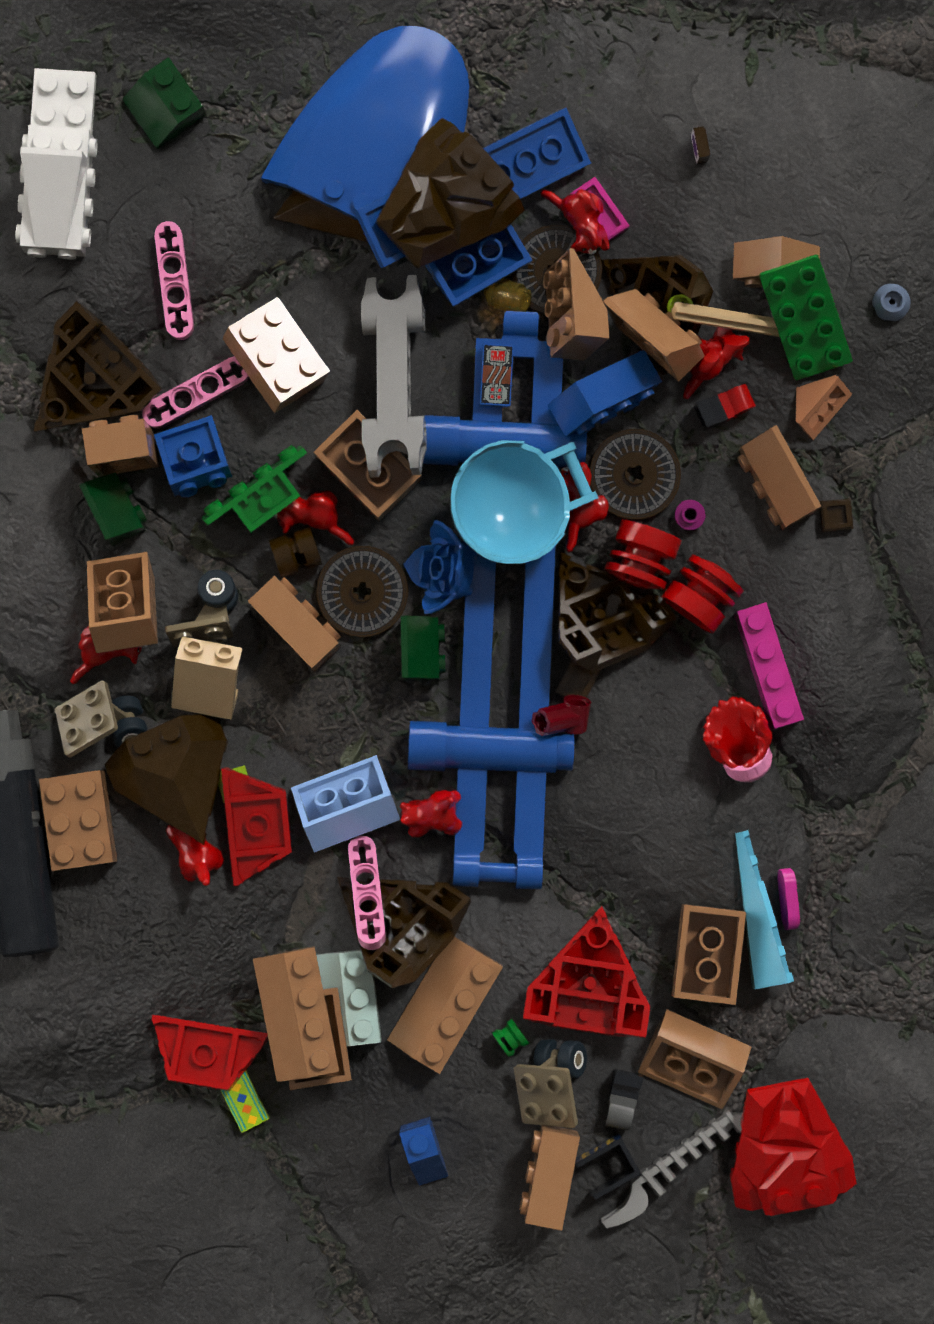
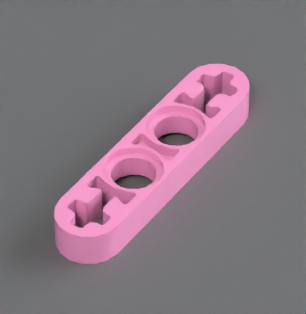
[154,221,194,340]
[142,356,249,429]
[348,836,386,950]

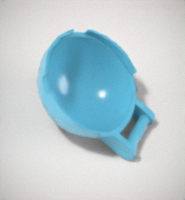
[450,440,599,564]

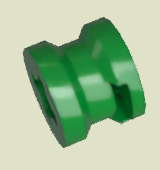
[492,1018,529,1058]

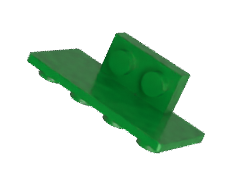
[759,254,853,380]
[202,445,307,532]

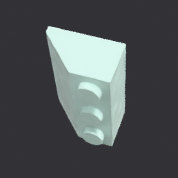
[316,949,382,1046]

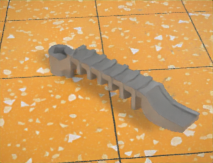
[600,1108,742,1228]

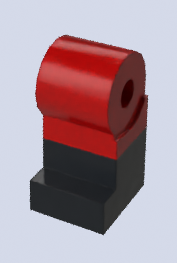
[694,384,756,431]

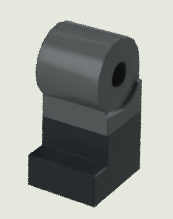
[605,1069,644,1131]

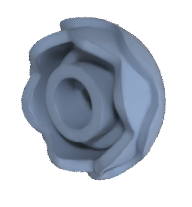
[872,284,911,321]

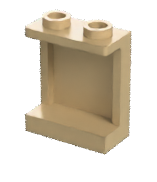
[171,637,242,720]

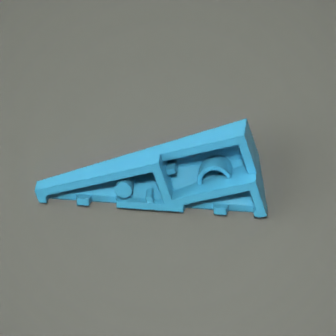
[735,830,794,990]

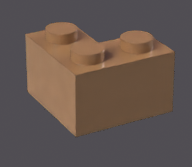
[733,236,820,288]

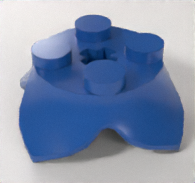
[403,520,477,614]

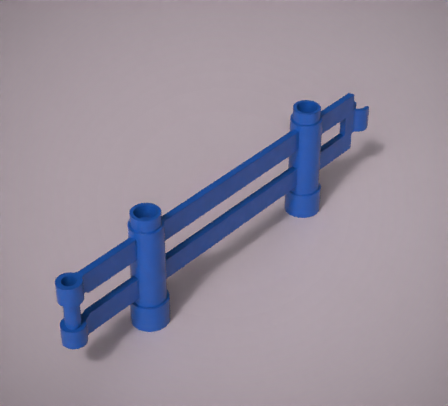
[408,311,587,890]

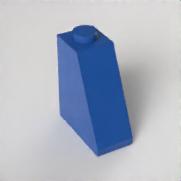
[399,1117,448,1185]

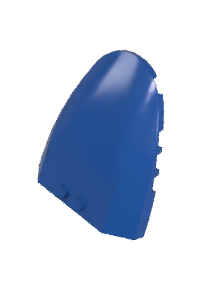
[261,26,469,221]

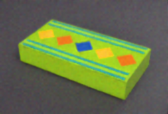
[221,1071,270,1133]

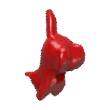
[540,189,610,255]
[683,327,750,399]
[560,462,609,552]
[274,490,354,546]
[70,626,143,684]
[400,790,462,838]
[165,825,224,886]

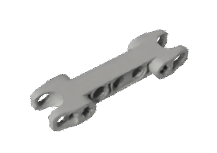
[361,275,427,478]

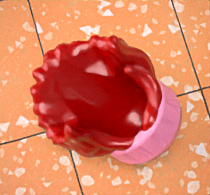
[703,696,772,782]

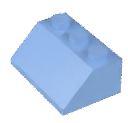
[291,755,400,852]

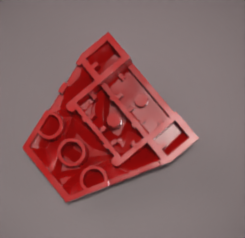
[730,1078,857,1216]

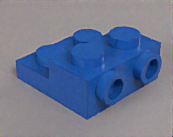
[154,415,232,497]

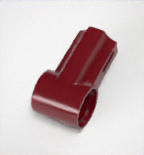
[532,695,591,736]

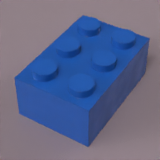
[547,350,662,437]

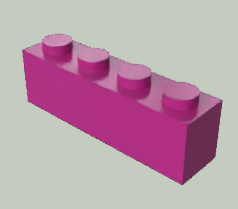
[734,602,804,730]

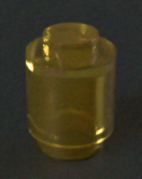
[484,279,531,312]

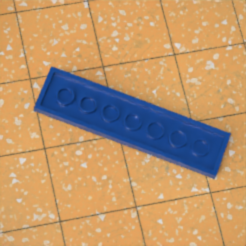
[354,108,591,268]

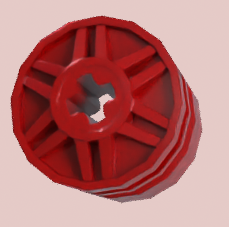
[604,520,682,591]
[661,554,744,634]

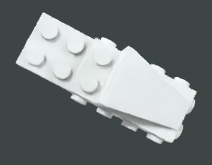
[15,68,98,260]

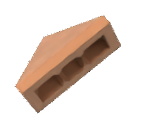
[796,375,852,440]

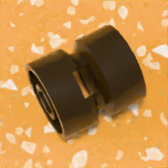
[269,527,322,578]

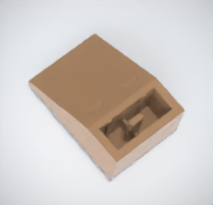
[543,248,609,361]

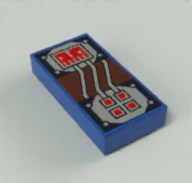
[479,343,514,407]

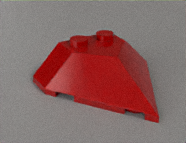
[523,906,650,1038]

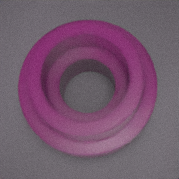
[675,500,705,530]

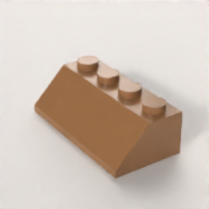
[387,937,503,1074]
[253,946,339,1082]

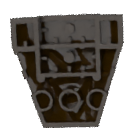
[375,118,525,269]

